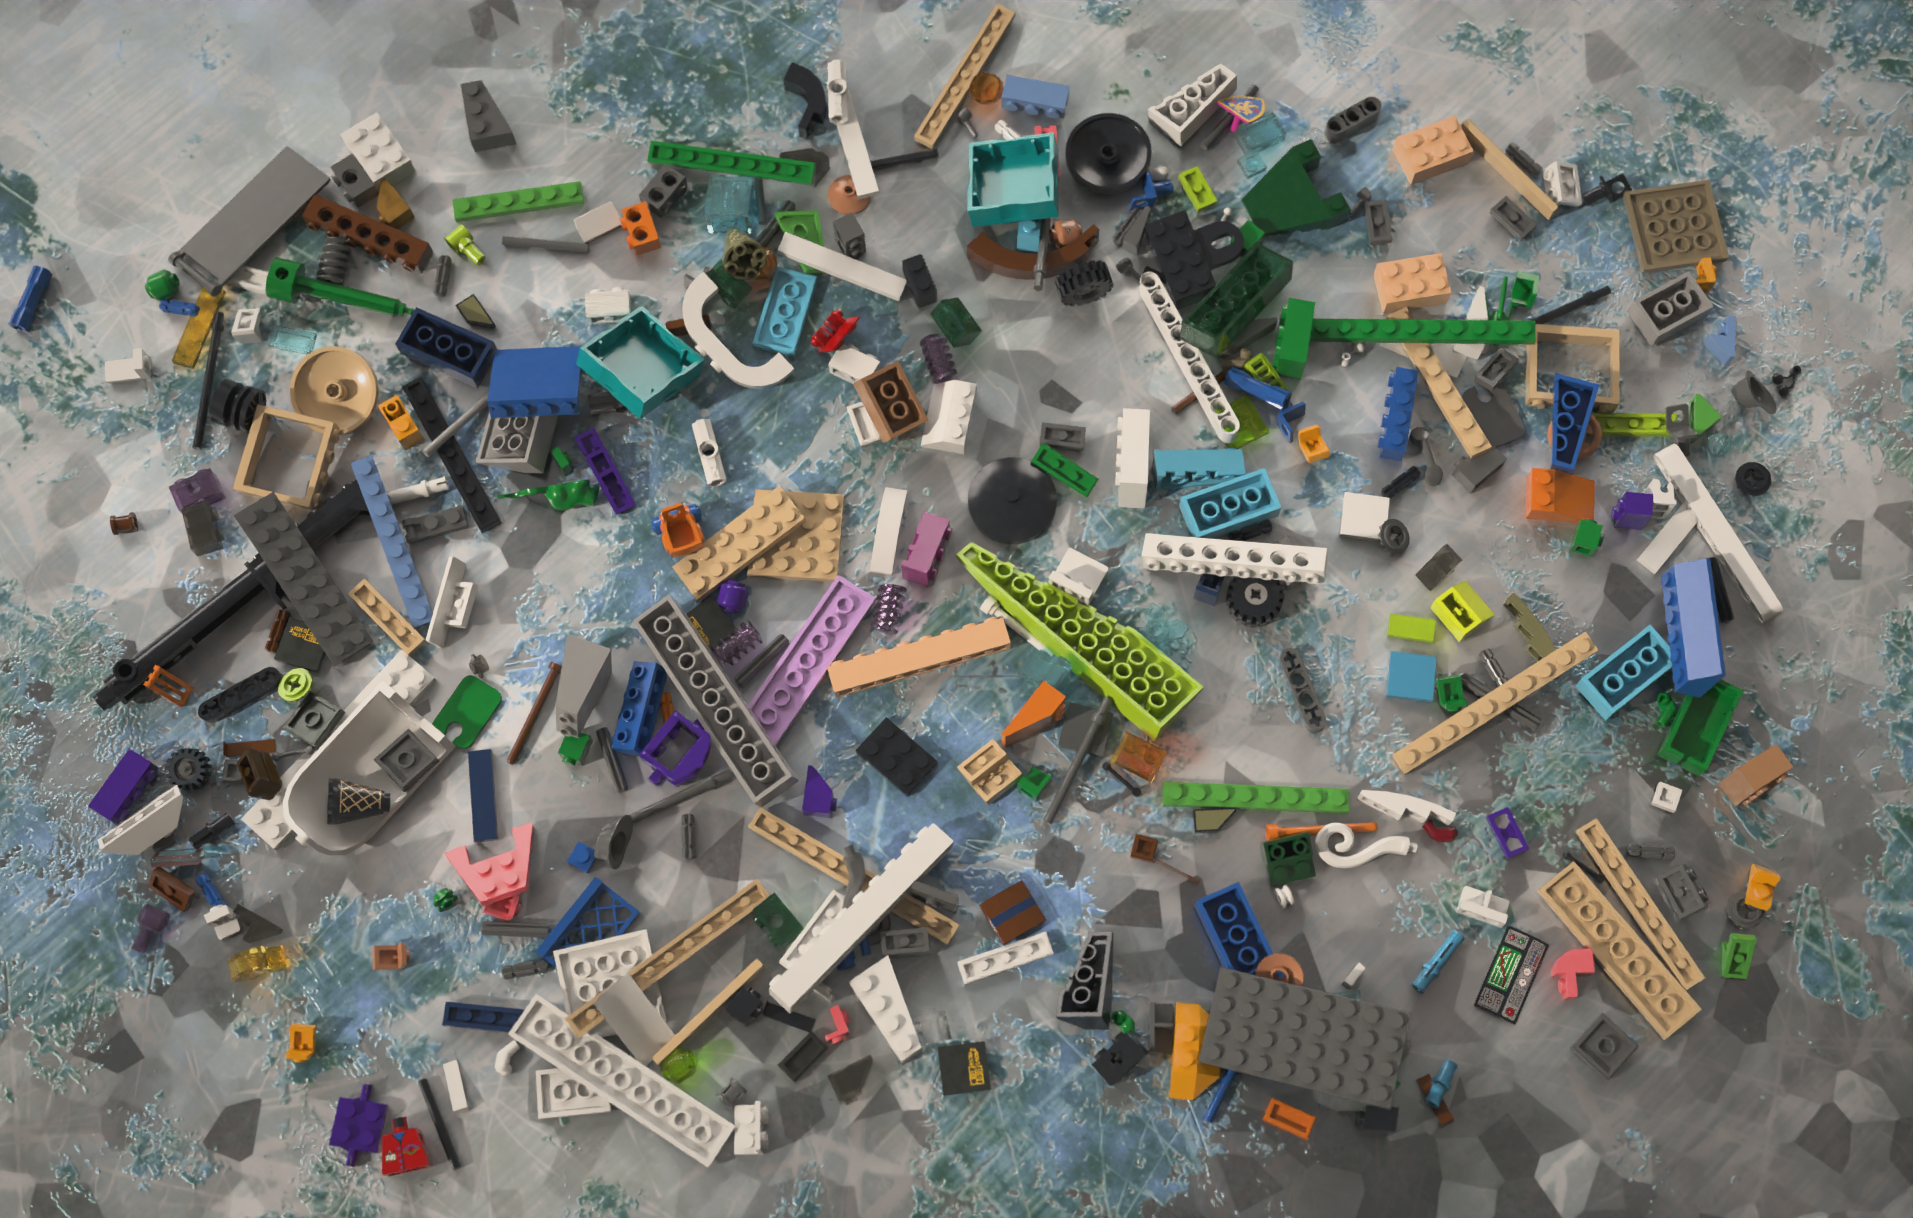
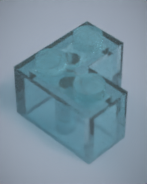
[1018,648,1072,693]

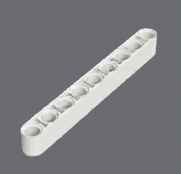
[1139,272,1240,443]
[1654,443,1783,624]

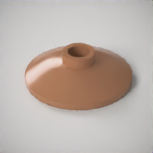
[828,175,871,215]
[1256,953,1304,986]

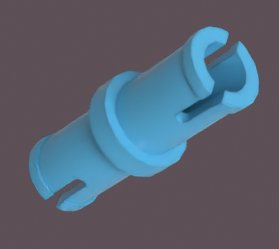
[1424,1059,1458,1109]

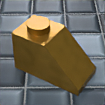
[377,178,415,229]

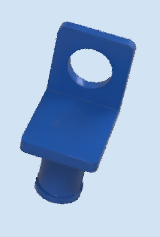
[1128,172,1174,211]
[1277,402,1306,443]

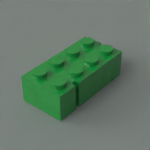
[1657,680,1744,776]

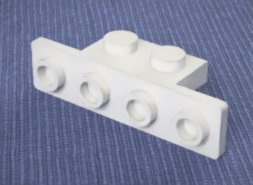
[426,557,478,648]

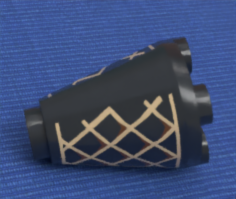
[327,778,390,825]

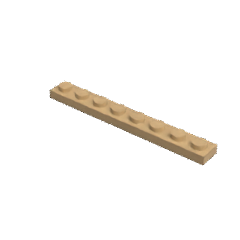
[914,4,1015,149]
[1386,307,1492,460]
[1575,818,1705,990]

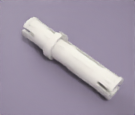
[387,476,449,505]

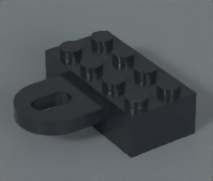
[1144,210,1244,310]

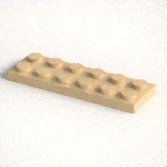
[672,485,807,602]

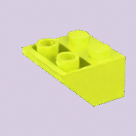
[1430,581,1495,643]

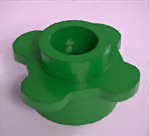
[433,888,458,912]

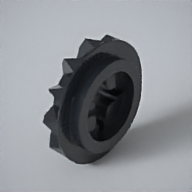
[1734,462,1771,497]

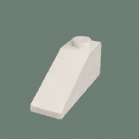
[1453,286,1490,360]

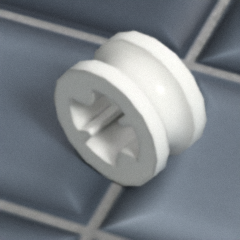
[1275,885,1294,909]

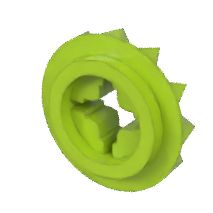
[278,668,314,702]

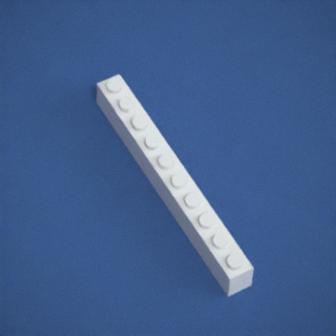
[769,823,954,1013]

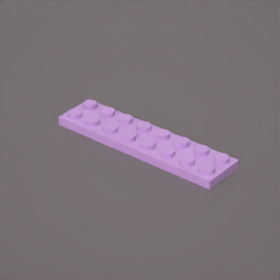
[748,575,876,747]

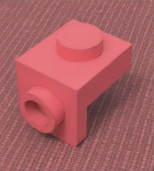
[482,894,522,921]
[825,1005,850,1045]

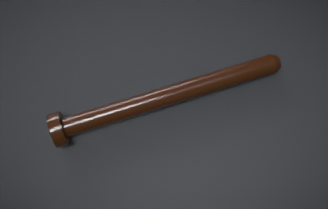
[507,662,562,765]

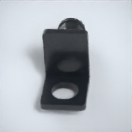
[1581,174,1632,206]

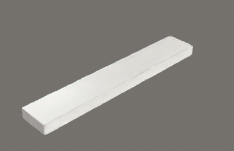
[826,86,879,200]
[777,232,907,301]

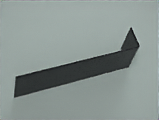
[762,1001,815,1032]

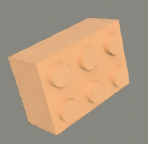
[1392,116,1474,185]
[1373,253,1451,314]

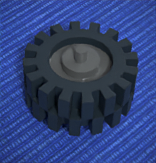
[165,748,212,790]

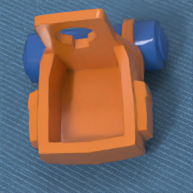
[651,502,705,558]

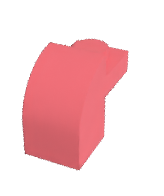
[1551,948,1595,1000]

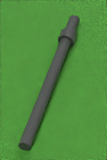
[1033,218,1051,291]
[1043,697,1113,824]
[601,769,732,831]

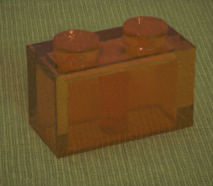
[1110,731,1167,783]

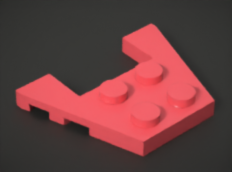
[445,822,535,906]

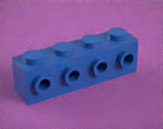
[1377,367,1419,462]
[611,661,667,756]

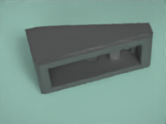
[1122,206,1151,256]

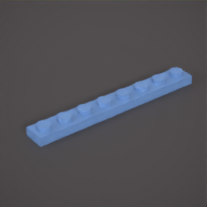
[351,455,433,629]

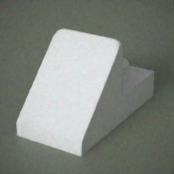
[232,308,262,344]

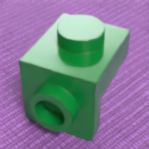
[1436,675,1468,712]

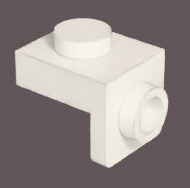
[204,905,242,940]

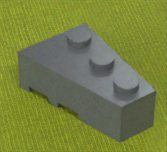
[461,80,517,152]

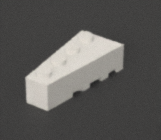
[1115,408,1150,509]
[849,955,922,1065]

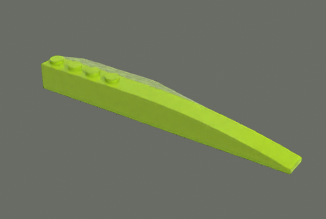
[956,542,1204,742]

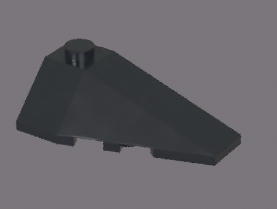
[1056,931,1114,1030]

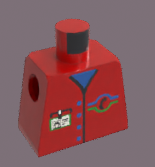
[382,1117,433,1177]

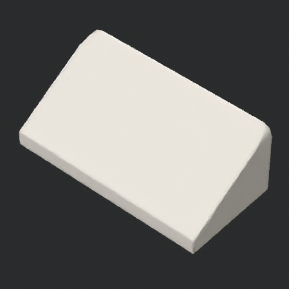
[573,201,622,244]

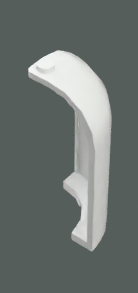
[283,681,456,856]

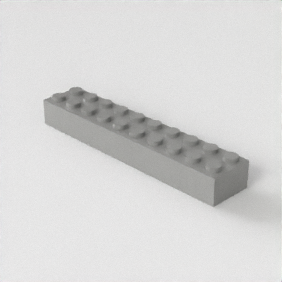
[633,594,799,808]

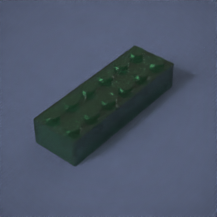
[1181,243,1293,358]

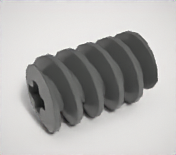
[315,237,351,285]

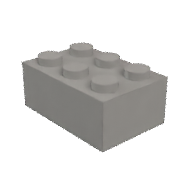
[1627,271,1714,347]

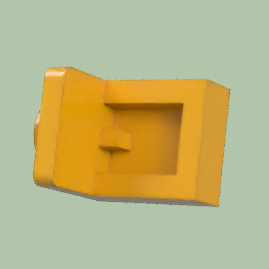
[1695,257,1717,293]
[1298,425,1330,463]
[285,1023,316,1063]

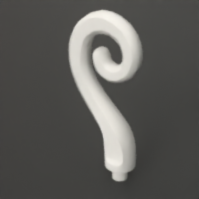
[1315,822,1418,869]

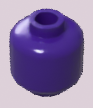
[717,580,749,614]

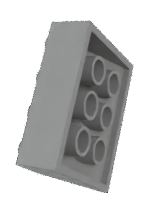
[476,412,558,473]

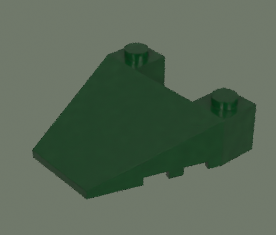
[1241,139,1351,236]

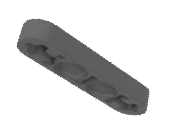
[1279,648,1326,733]

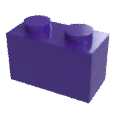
[1611,492,1653,530]

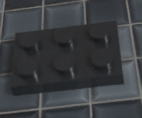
[855,717,938,797]

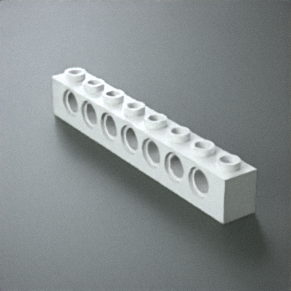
[1142,533,1328,584]

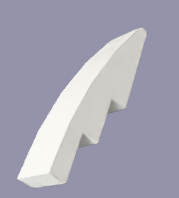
[1357,790,1456,826]

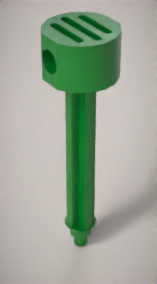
[266,257,414,317]

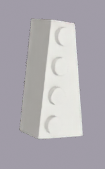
[1148,64,1237,146]

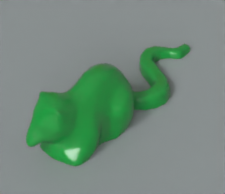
[498,480,599,510]

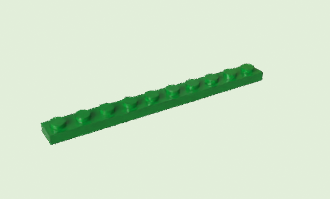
[1311,318,1536,345]

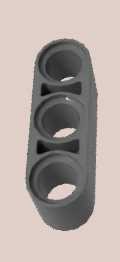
[1324,96,1381,144]

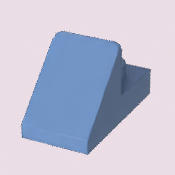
[1704,316,1736,366]

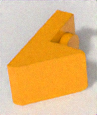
[1745,864,1781,911]

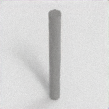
[422,394,488,457]

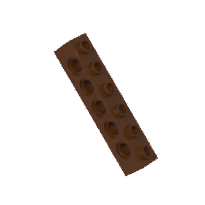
[302,194,433,273]

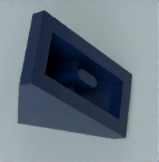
[1193,573,1225,606]

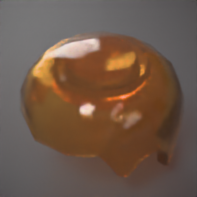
[969,71,1004,105]
[754,248,778,281]

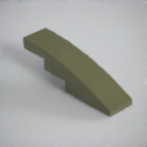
[1503,593,1562,680]

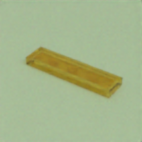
[172,287,226,369]

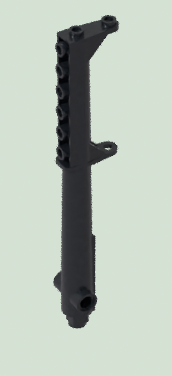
[92,479,370,711]

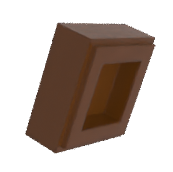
[1130,834,1158,863]

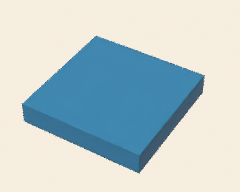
[1386,651,1437,703]

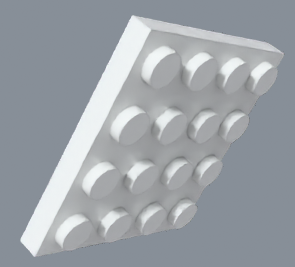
[553,929,667,1038]

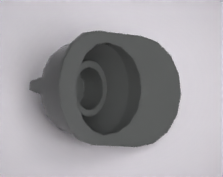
[1731,370,1777,414]
[594,815,633,869]

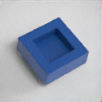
[567,841,597,874]

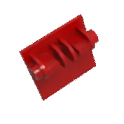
[810,309,860,353]

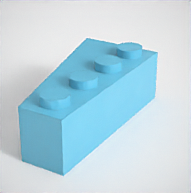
[1152,448,1246,491]

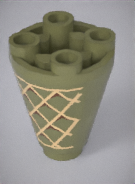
[723,228,766,280]

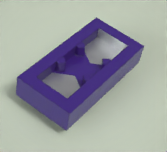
[1486,807,1529,859]

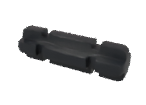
[1381,466,1421,498]
[1229,519,1272,541]

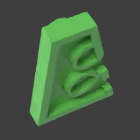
[775,210,826,274]

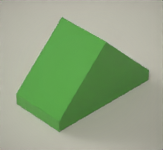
[1689,394,1722,443]

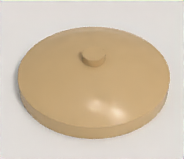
[290,346,379,435]

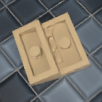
[957,739,1024,805]

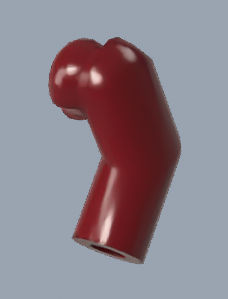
[1422,819,1458,842]

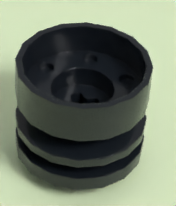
[209,379,267,434]

